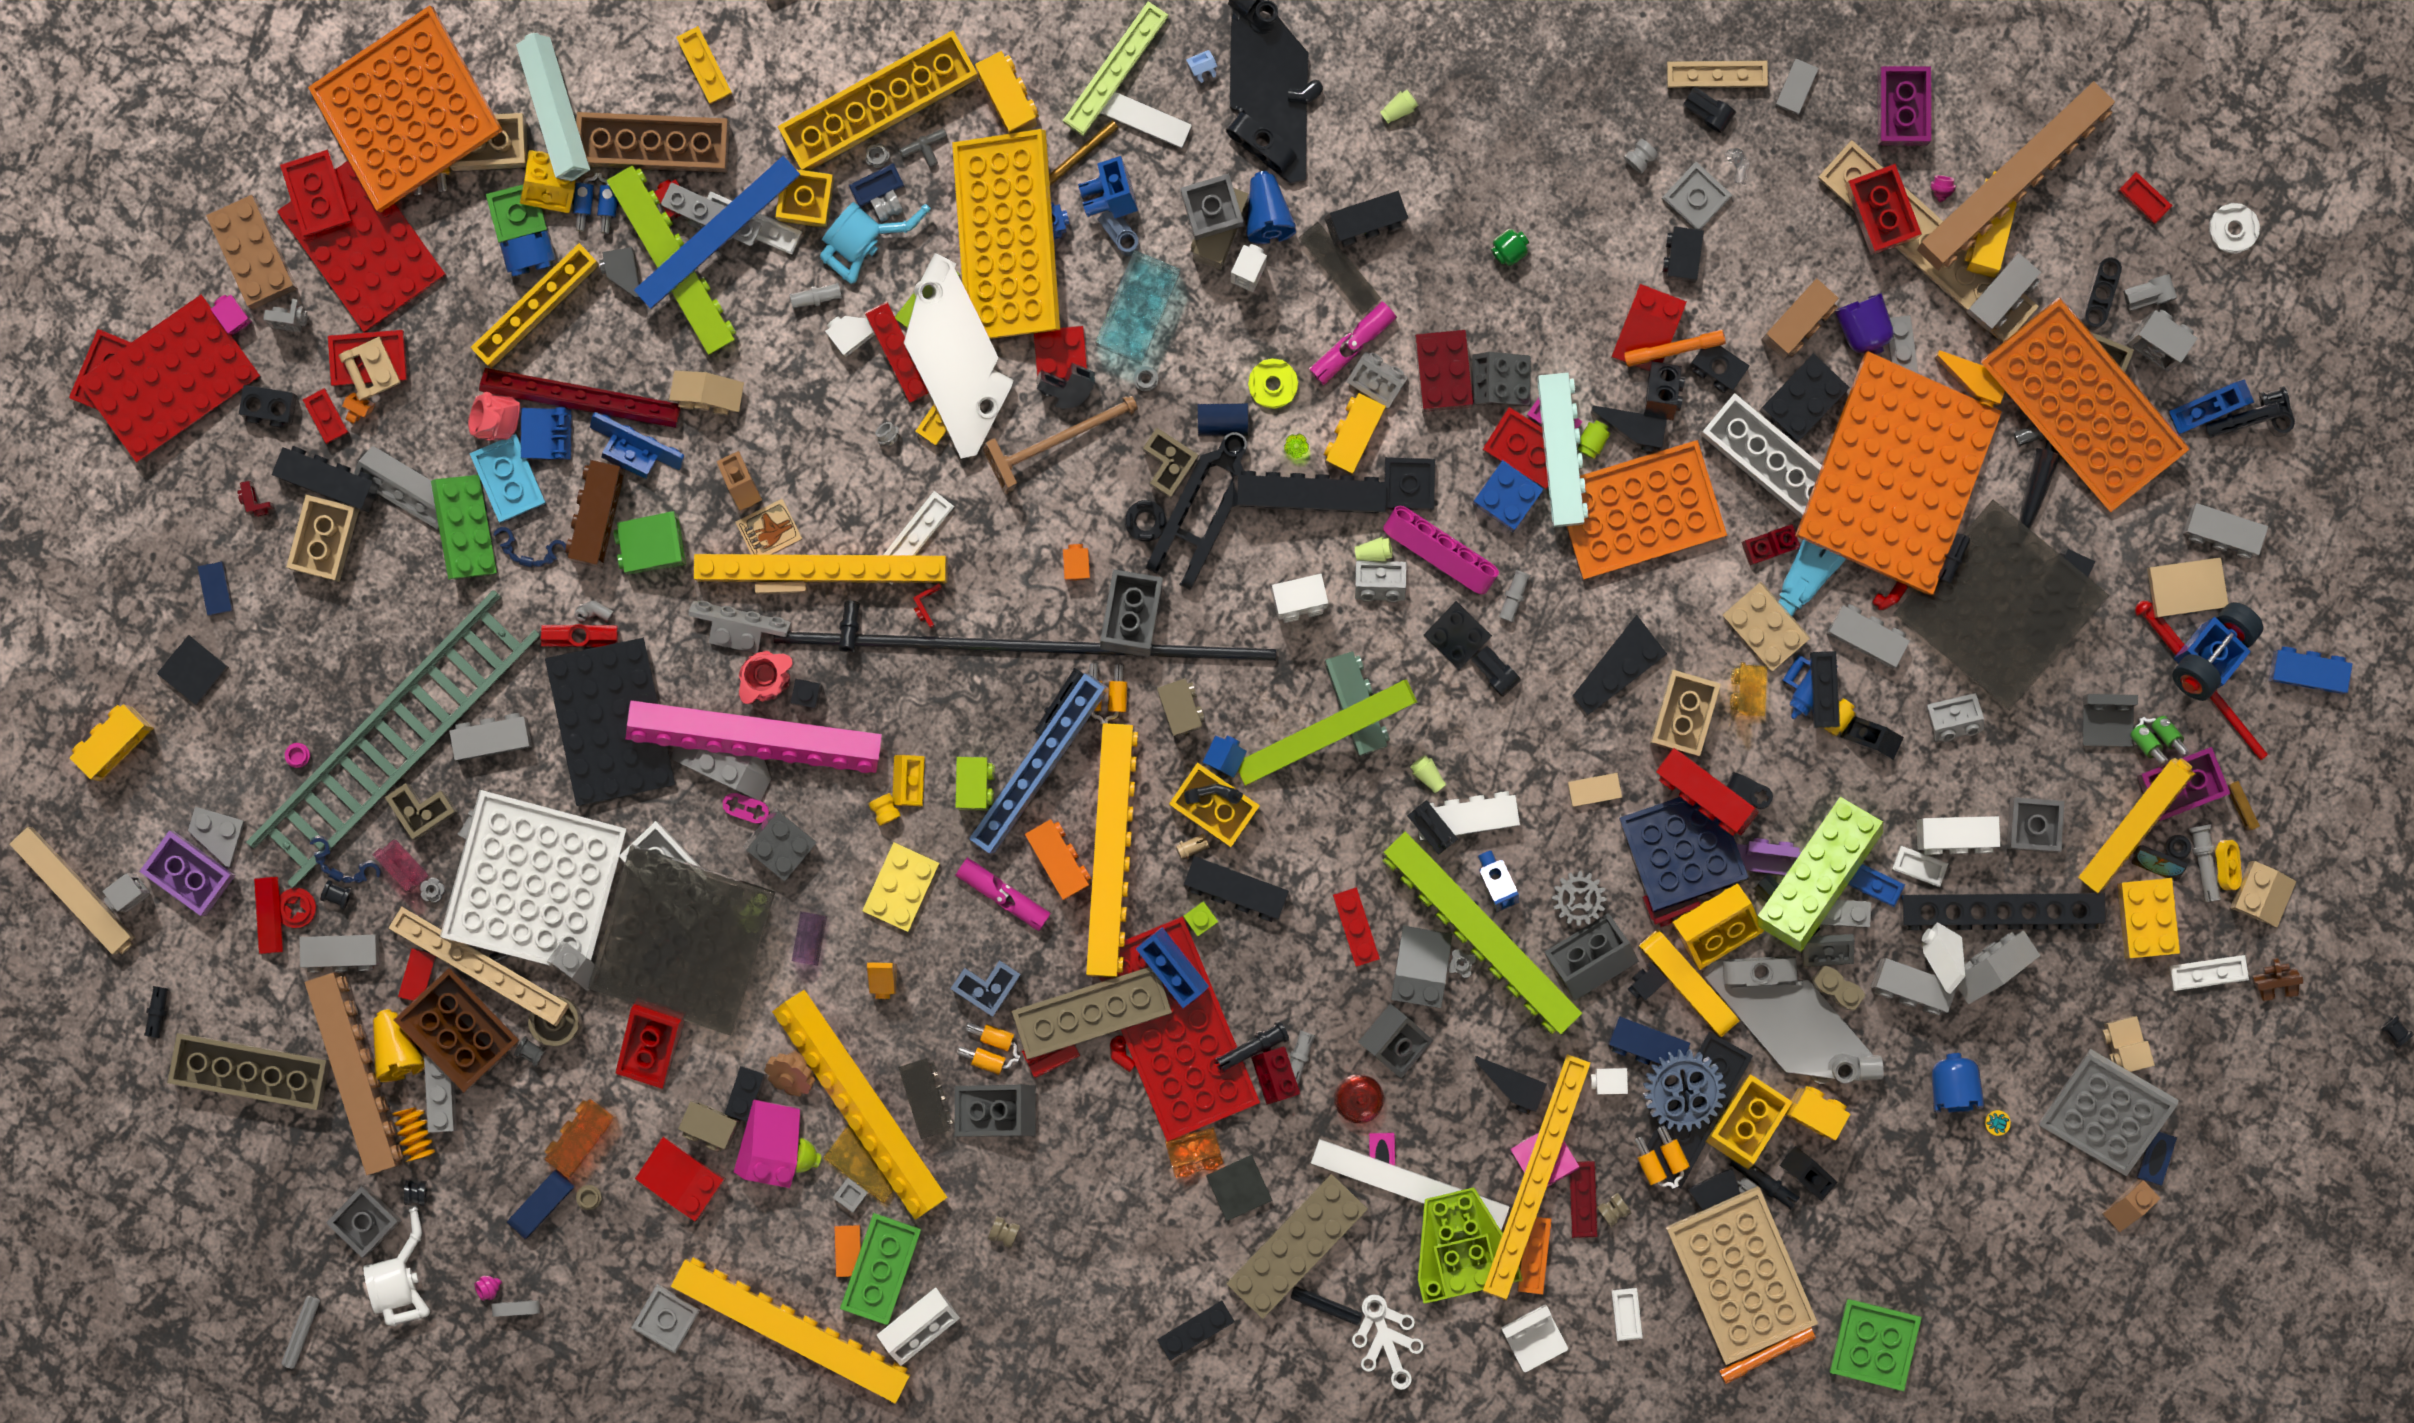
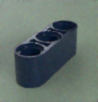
[506,1169,575,1240]

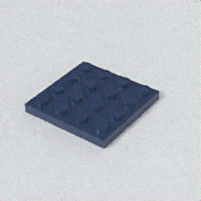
[1619,797,1749,913]

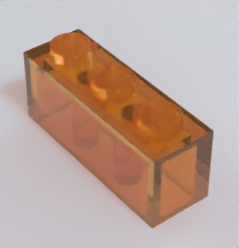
[544,1098,616,1178]

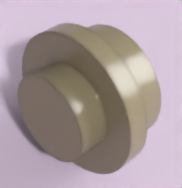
[576,1185,602,1210]

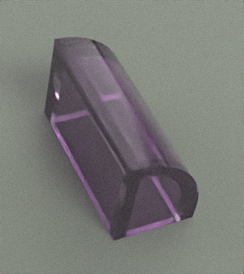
[792,911,827,966]

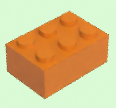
[1025,819,1092,901]

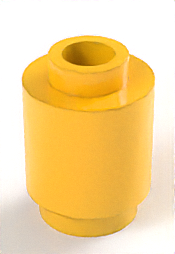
[1824,698,1856,737]

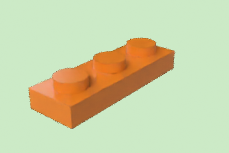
[1517,1217,1551,1294]

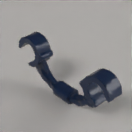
[493,527,568,568]
[310,836,380,883]

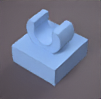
[1186,50,1217,83]

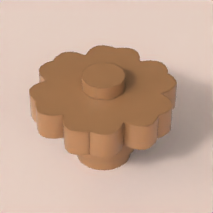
[764,1050,815,1097]

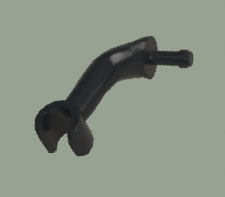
[1184,784,1243,804]

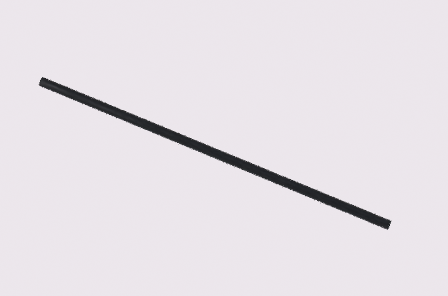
[774,631,1276,661]

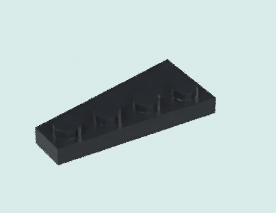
[1572,615,1667,716]

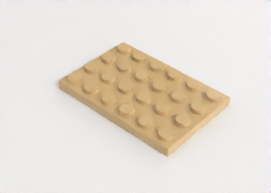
[1666,1186,1818,1365]

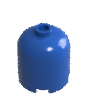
[1931,1053,1984,1113]

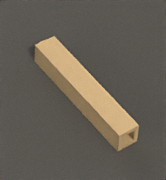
[10,827,135,955]

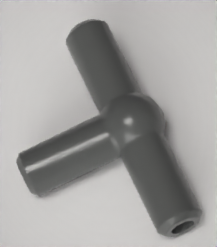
[899,128,947,167]

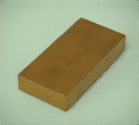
[2227,781,2260,831]

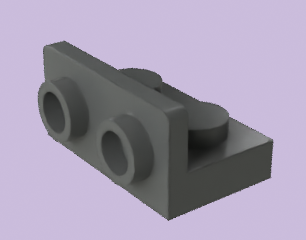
[1801,934,1855,967]

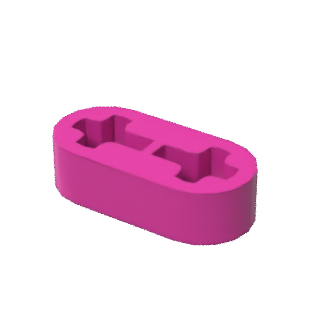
[722,793,770,824]

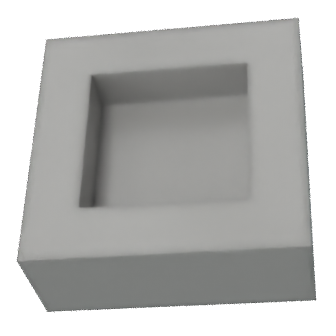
[833,1177,868,1213]

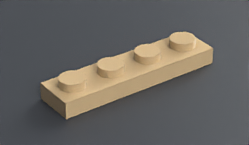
[1667,61,1768,88]

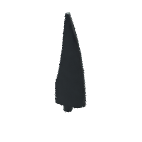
[2016,440,2060,548]

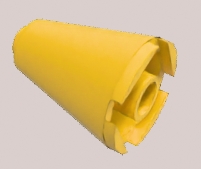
[373,1009,425,1082]

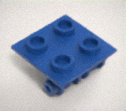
[521,407,571,460]

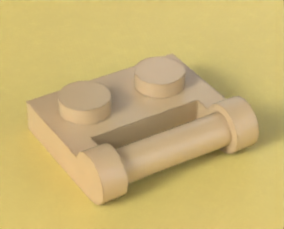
[338,337,401,401]

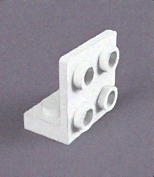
[1501,1305,1568,1372]

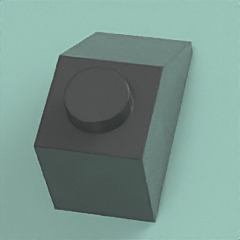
[599,247,642,300]

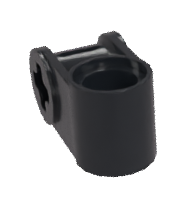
[2259,386,2295,437]
[1726,772,1773,809]

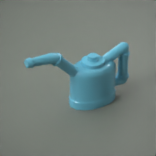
[820,202,931,284]

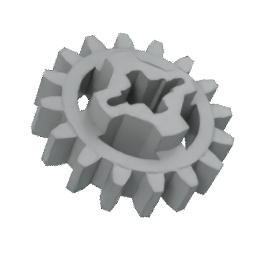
[1552,871,1607,926]

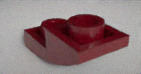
[1741,524,1800,566]

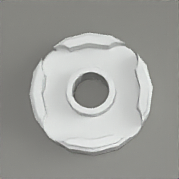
[2209,203,2260,254]

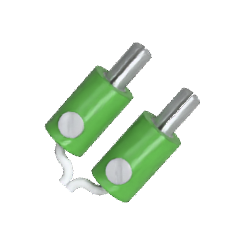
[2130,716,2189,766]

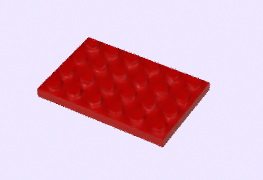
[277,160,446,333]
[77,294,261,463]

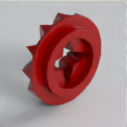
[279,888,317,928]

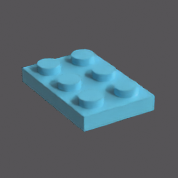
[470,434,546,523]

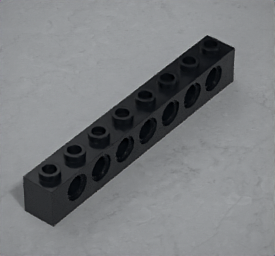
[1900,893,2106,930]

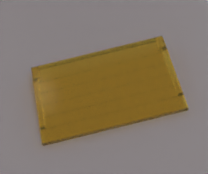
[823,1124,893,1203]

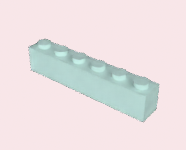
[1537,372,1588,528]

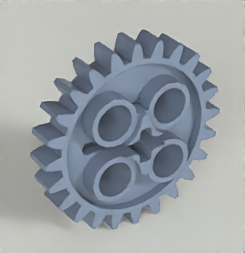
[1643,1049,1726,1132]

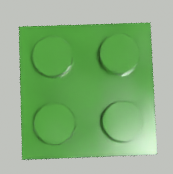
[486,184,548,243]

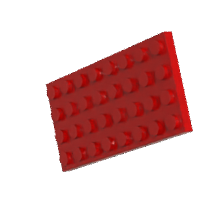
[1099,916,1260,1142]

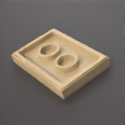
[2147,558,2228,618]

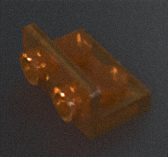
[1165,1127,1224,1177]

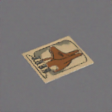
[736,499,802,555]

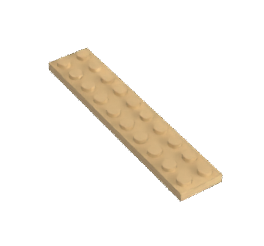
[1818,140,2039,343]

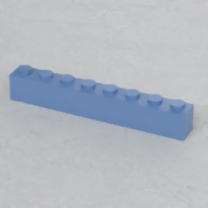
[969,673,1109,853]

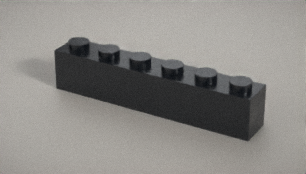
[1233,471,1386,514]

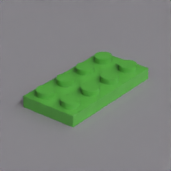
[431,475,497,580]
[840,1212,921,1325]

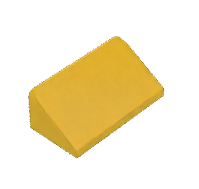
[892,755,925,806]

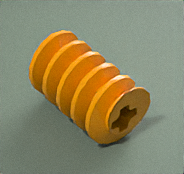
[392,1107,435,1162]

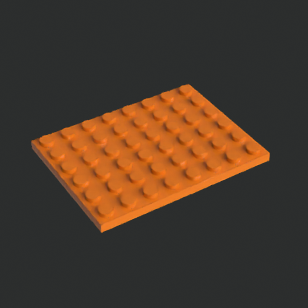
[1795,351,2002,595]

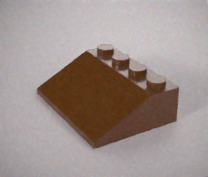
[393,968,519,1093]

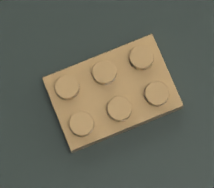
[1723,582,1811,671]

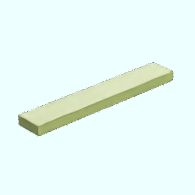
[1063,1,1169,136]

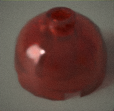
[1334,1074,1384,1124]

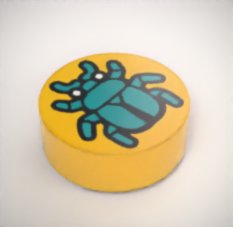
[1984,1110,2011,1136]

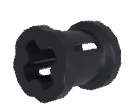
[320,880,352,910]
[2380,1014,2414,1048]

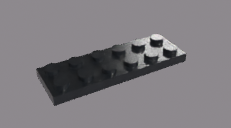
[1636,1031,1753,1189]

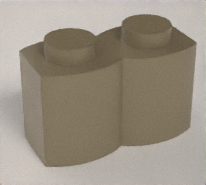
[1811,966,1866,1010]

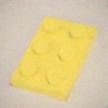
[862,842,940,932]

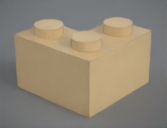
[669,371,744,415]
[2102,1016,2155,1072]

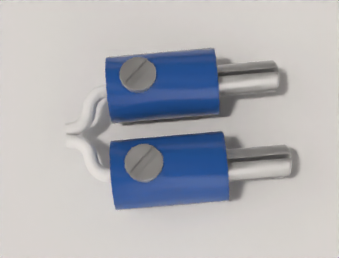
[572,173,617,234]

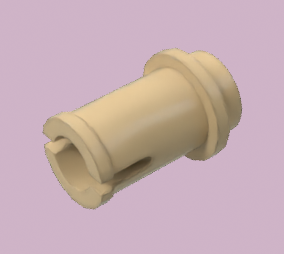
[1176,833,1210,860]

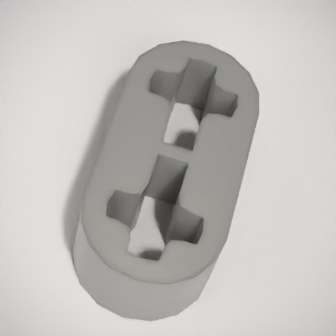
[492,1300,540,1317]

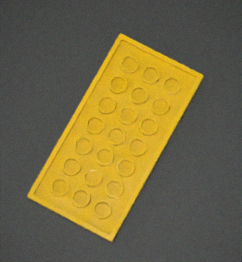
[952,129,1060,339]

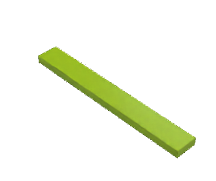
[1238,679,1417,785]

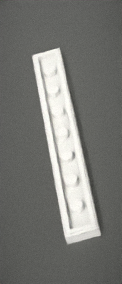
[1311,1139,1510,1230]

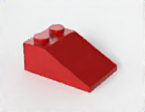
[1611,284,1687,371]
[615,996,687,1089]
[635,1136,726,1222]

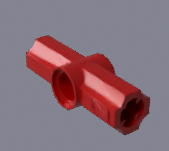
[541,624,618,648]

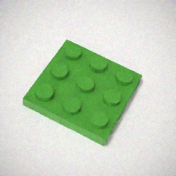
[1829,1299,1922,1391]

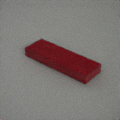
[1569,1161,1597,1238]

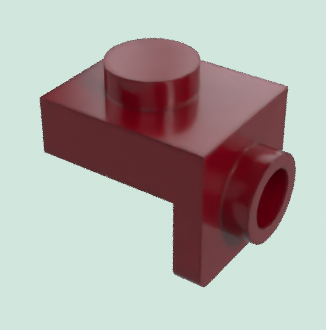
[237,481,274,517]

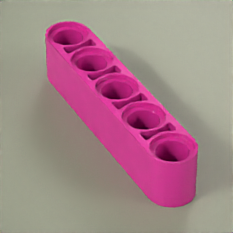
[1383,506,1499,594]

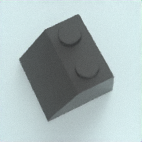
[1358,1003,1433,1078]

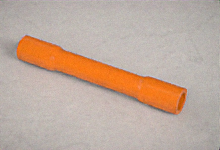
[1624,329,1726,367]
[1719,1327,1816,1384]

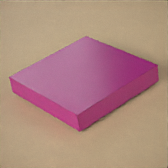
[1510,1133,1580,1187]

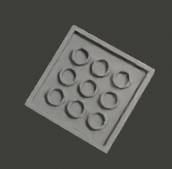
[2039,1049,2179,1176]

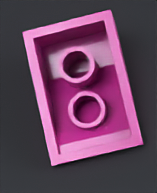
[734,1100,800,1188]

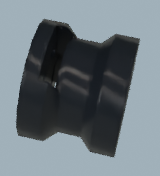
[404,1180,428,1206]

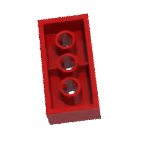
[1656,748,1759,836]

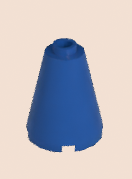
[1246,171,1296,244]

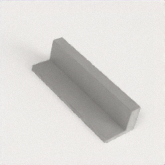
[354,446,439,529]

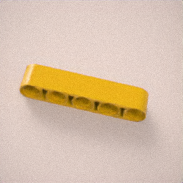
[1639,929,1740,1038]

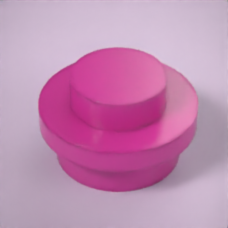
[285,743,310,768]

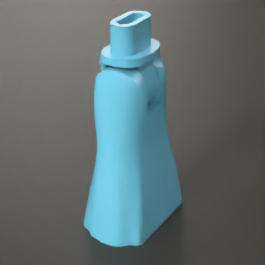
[1779,540,1846,616]

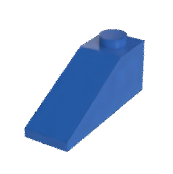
[2169,379,2254,434]

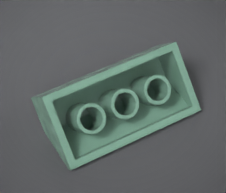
[1324,651,1390,757]

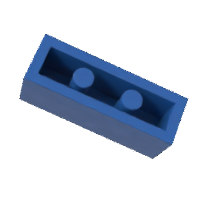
[2268,646,2353,694]
[1136,927,1209,1008]

